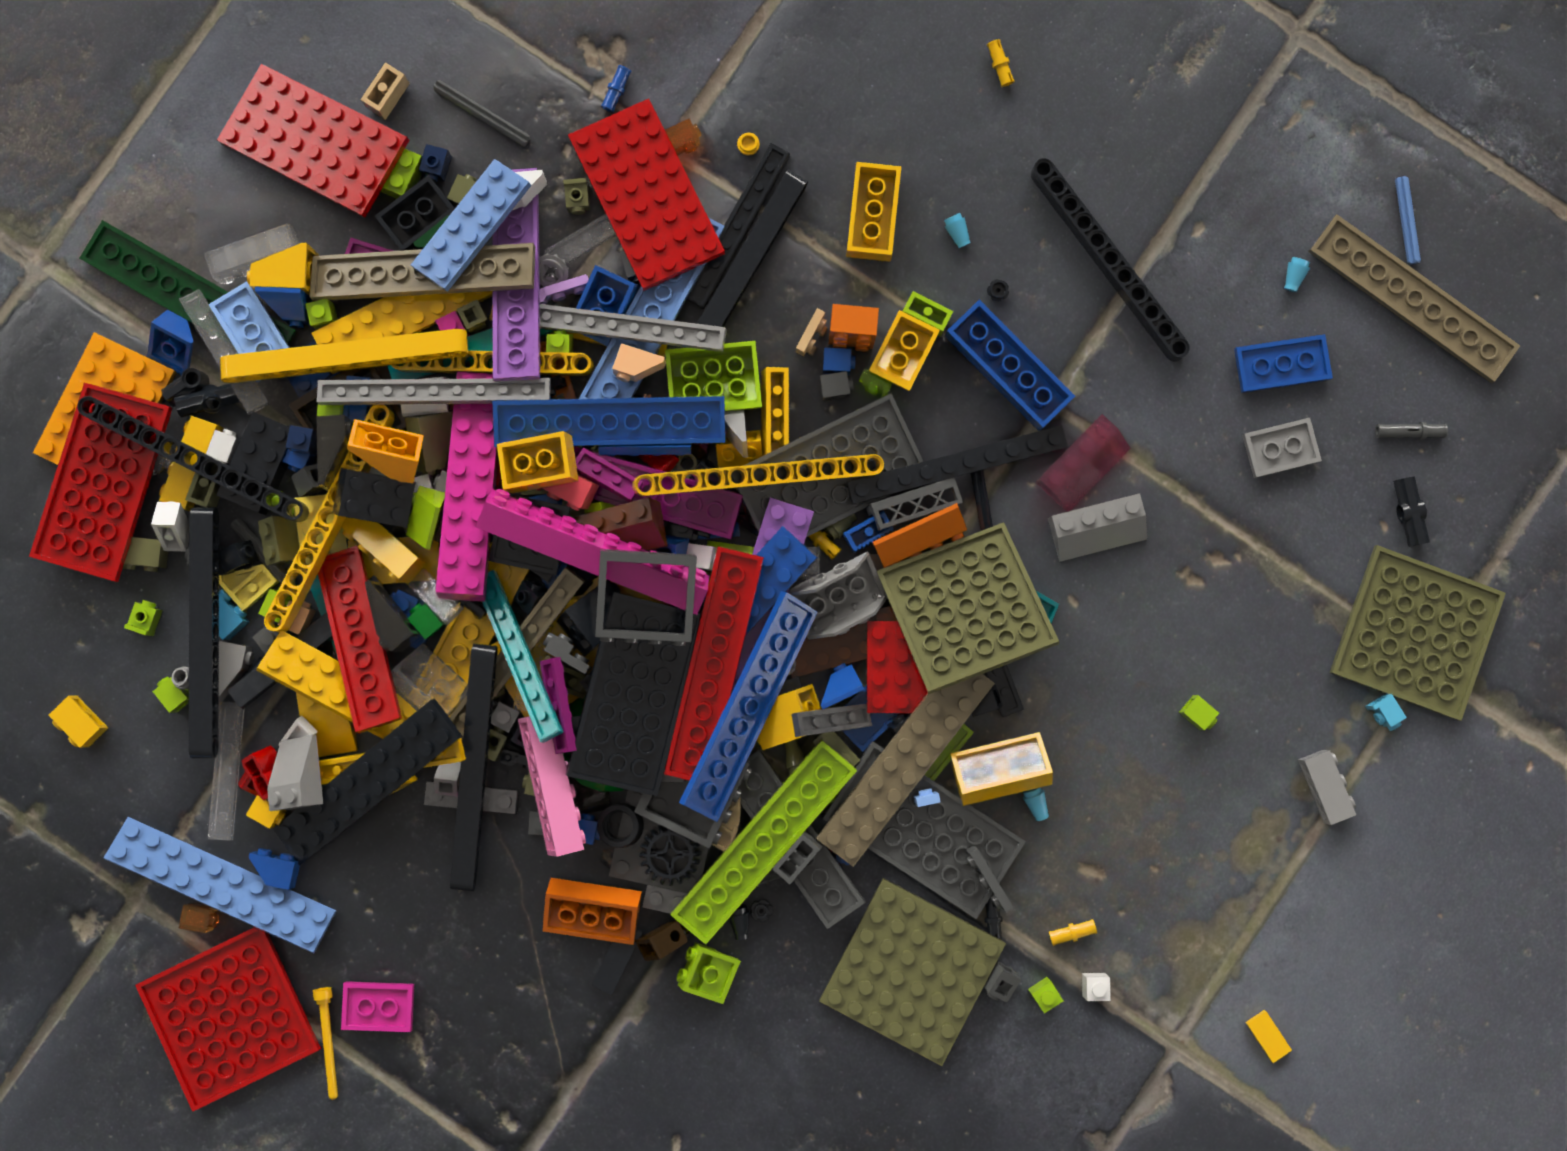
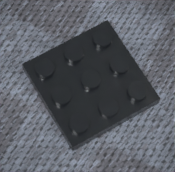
[488,494,571,575]

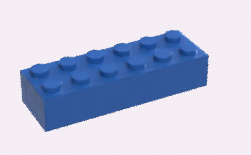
[945,299,1075,431]

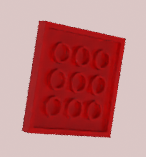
[867,621,927,713]

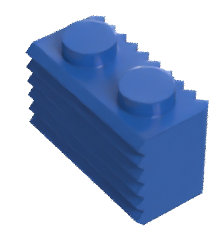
[843,511,894,554]

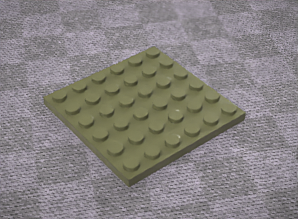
[877,522,1059,695]
[1329,545,1506,721]
[819,878,1006,1066]

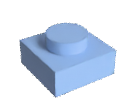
[913,788,940,807]

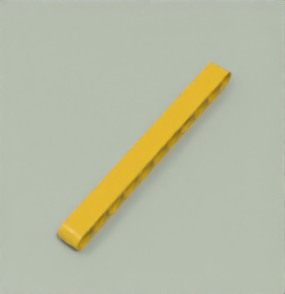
[220,329,468,383]
[264,405,395,633]
[632,454,884,496]

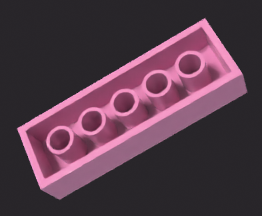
[518,716,586,857]

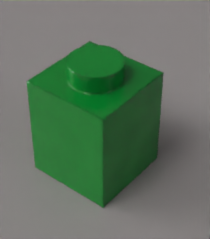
[407,603,445,639]

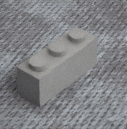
[1298,750,1356,825]

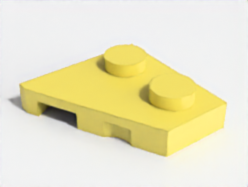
[219,564,279,611]

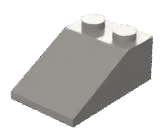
[267,734,323,811]

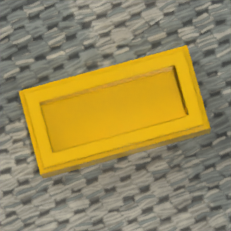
[1245,1010,1292,1063]

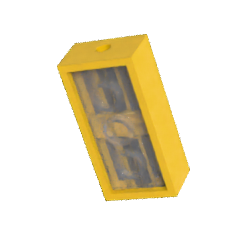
[950,732,1053,806]

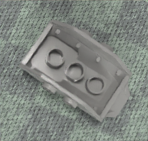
[788,551,887,640]

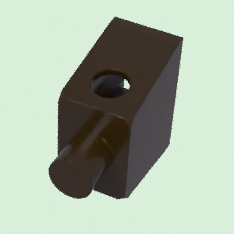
[635,921,690,961]

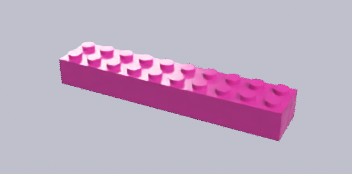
[435,371,498,602]
[476,489,709,615]

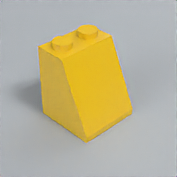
[247,243,319,296]
[757,684,821,750]

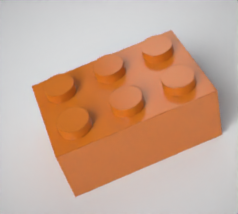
[828,304,879,352]

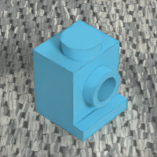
[1365,694,1407,731]

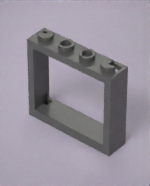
[595,549,697,646]
[634,754,752,848]

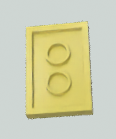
[294,494,347,565]

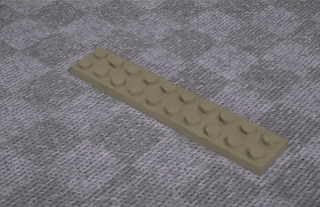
[1308,214,1520,383]
[310,243,536,301]
[816,674,995,867]

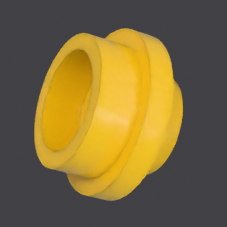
[737,133,760,156]

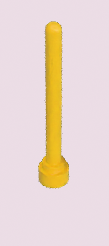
[313,987,338,1100]

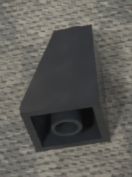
[556,580,621,657]

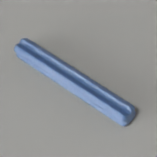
[1395,176,1421,265]

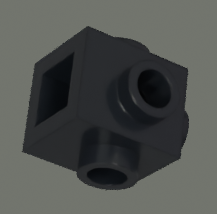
[513,580,548,615]

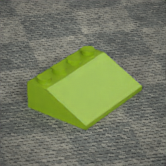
[665,341,762,412]

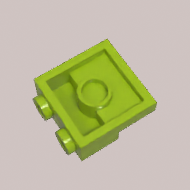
[676,942,741,1004]

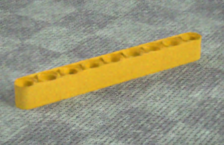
[391,351,594,376]

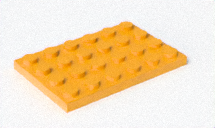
[33,332,177,465]

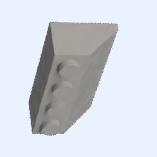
[1048,493,1147,562]

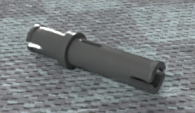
[1375,422,1448,440]

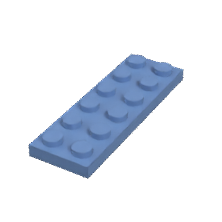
[411,159,531,292]

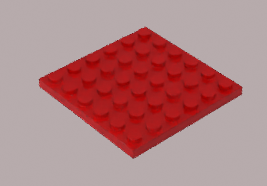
[135,927,321,1112]

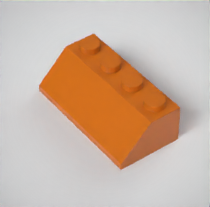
[873,503,967,568]
[543,878,642,945]

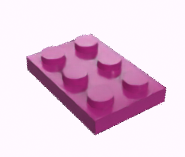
[341,982,414,1032]

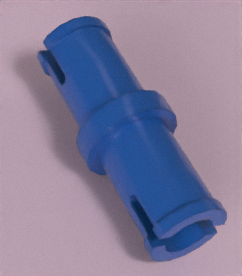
[601,65,632,113]

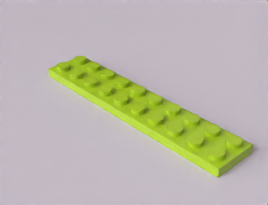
[671,739,857,944]

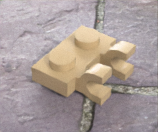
[796,308,827,357]

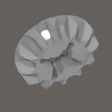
[539,253,569,287]

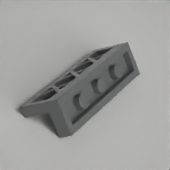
[866,477,963,531]

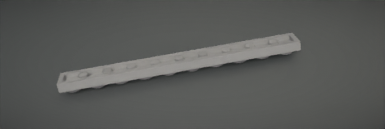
[540,304,727,352]
[317,378,551,405]

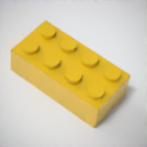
[846,162,901,262]

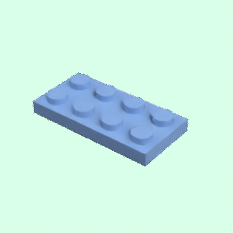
[209,281,290,382]

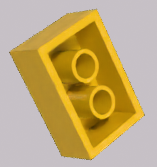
[497,431,578,493]

